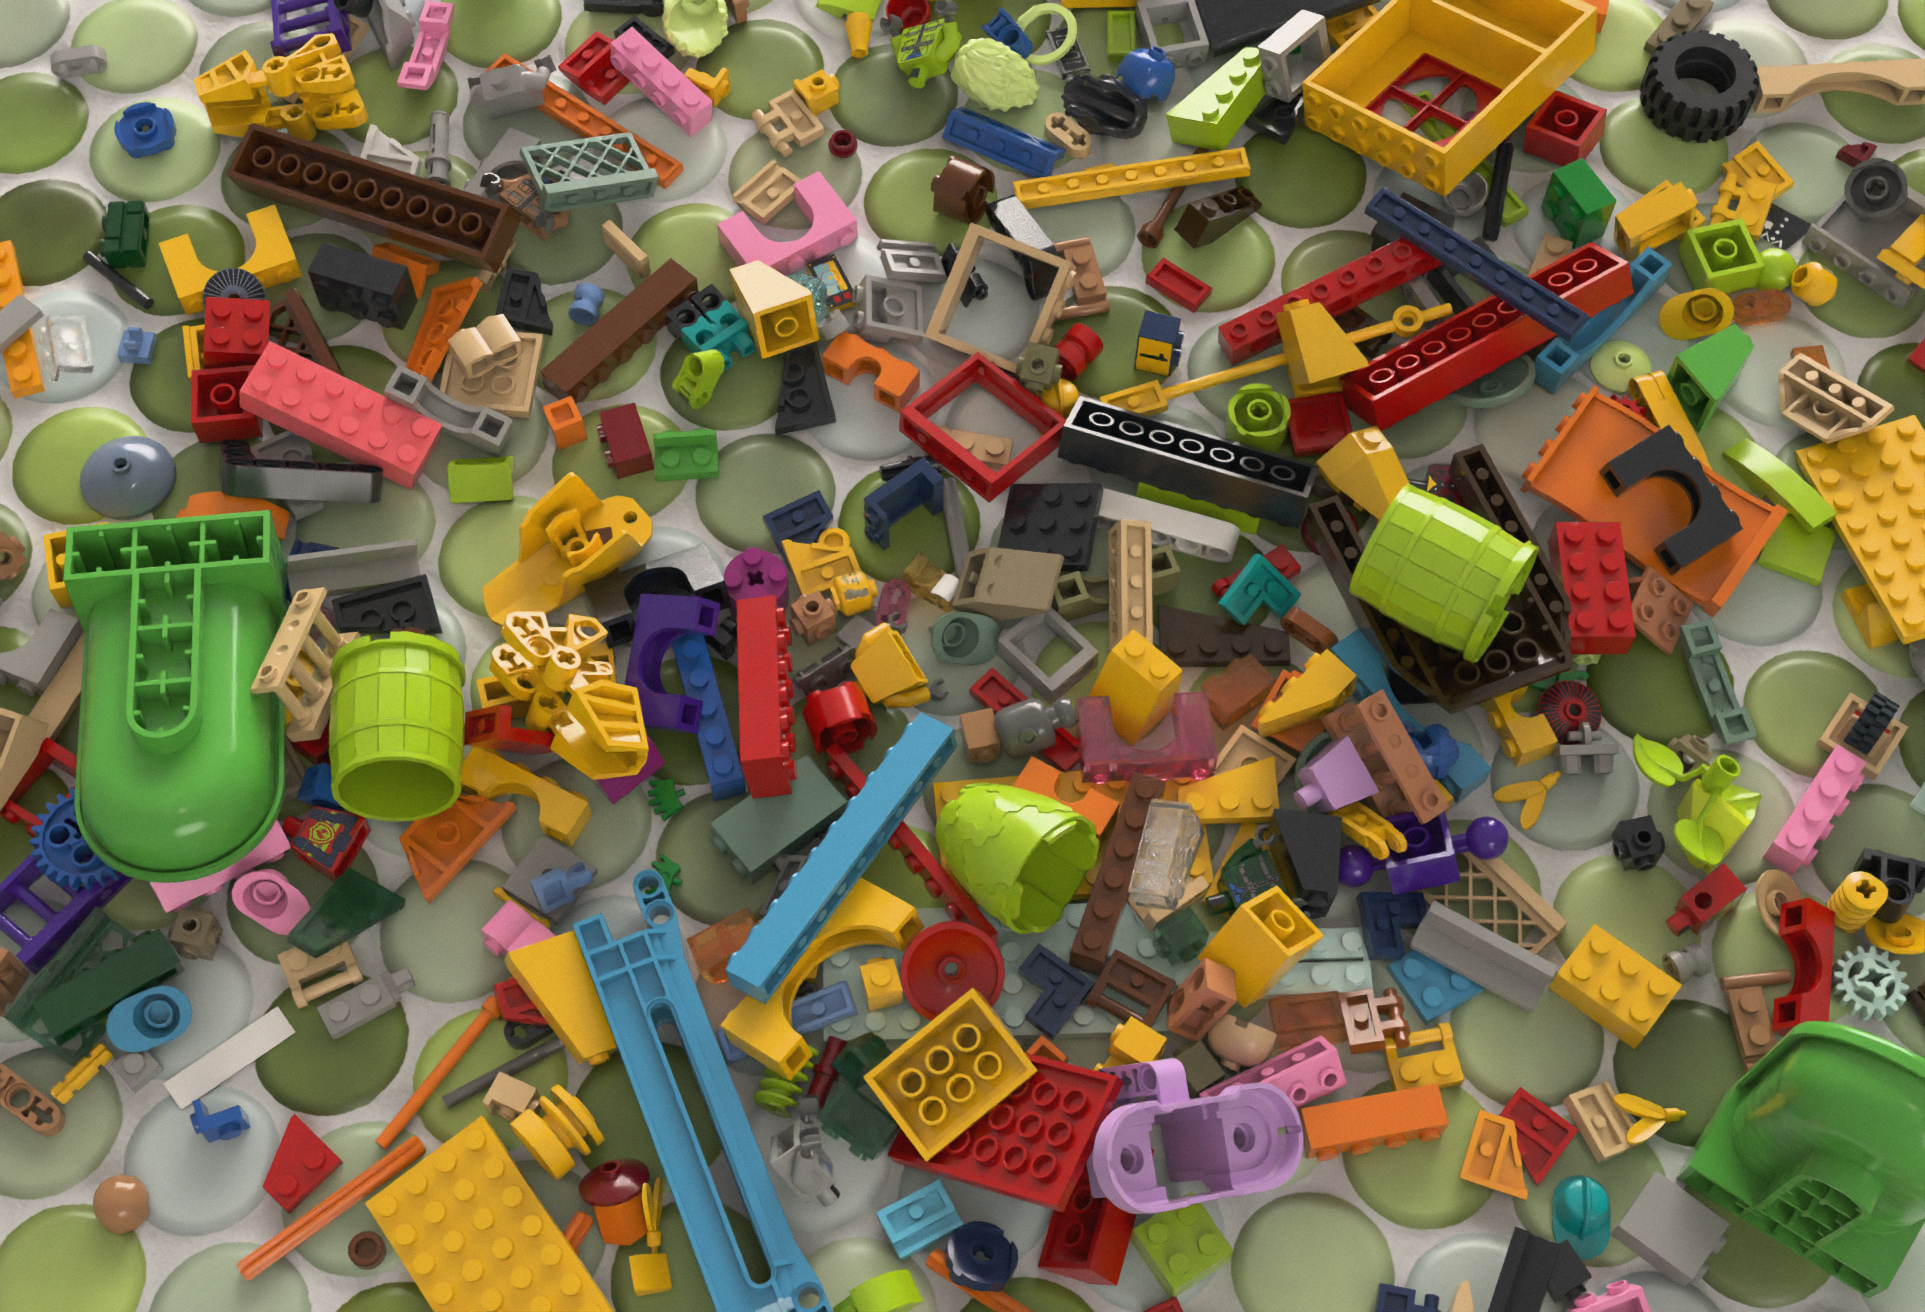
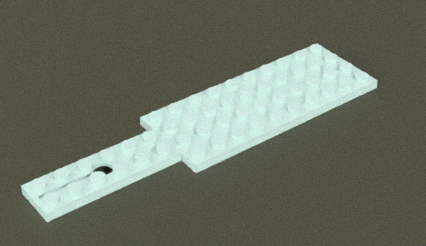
[823,903,1374,1046]

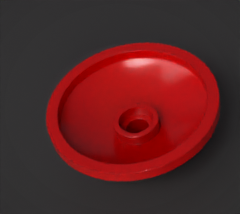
[900,921,1005,1021]

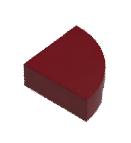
[1835,142,1877,168]

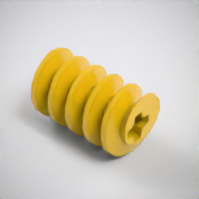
[1826,871,1888,934]

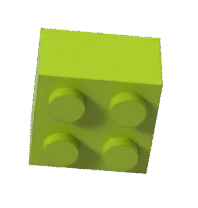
[1677,218,1765,294]
[1130,1191,1234,1299]

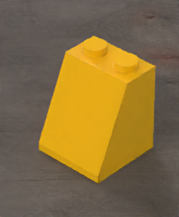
[730,260,820,359]
[1275,299,1369,385]
[1085,629,1183,747]
[1197,885,1324,1008]

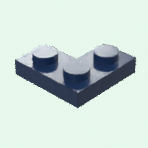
[1356,892,1427,960]
[1018,943,1095,1040]

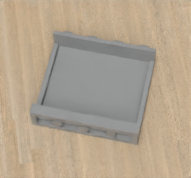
[1802,186,1925,309]

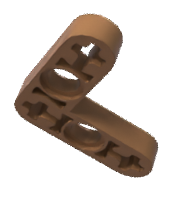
[0,1063,66,1136]

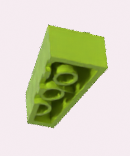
[1166,47,1266,151]

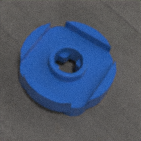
[114,102,177,158]

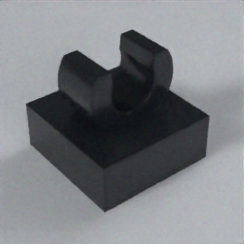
[704,616,737,661]

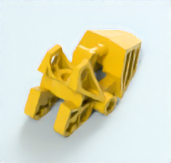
[193,33,368,141]
[489,612,649,780]

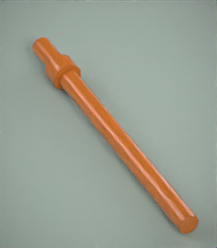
[375,976,514,1150]

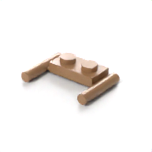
[1053,237,1110,322]
[1720,969,1791,1073]

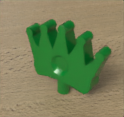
[647,778,686,821]
[645,854,683,896]

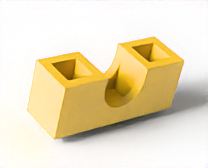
[1482,686,1558,768]

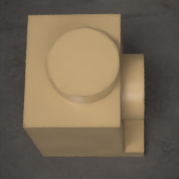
[482,1071,541,1122]

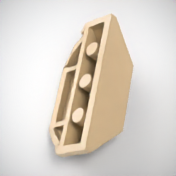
[1778,353,1895,444]

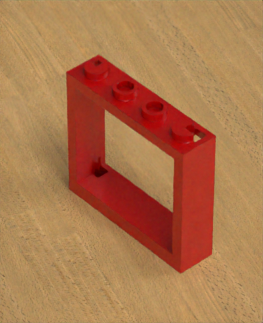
[899,352,1066,503]

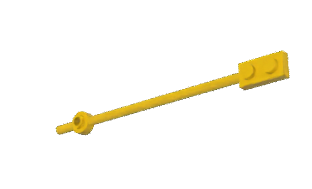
[1099,303,1453,416]

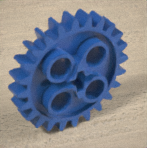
[29,787,119,891]

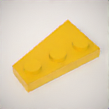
[1176,756,1279,825]

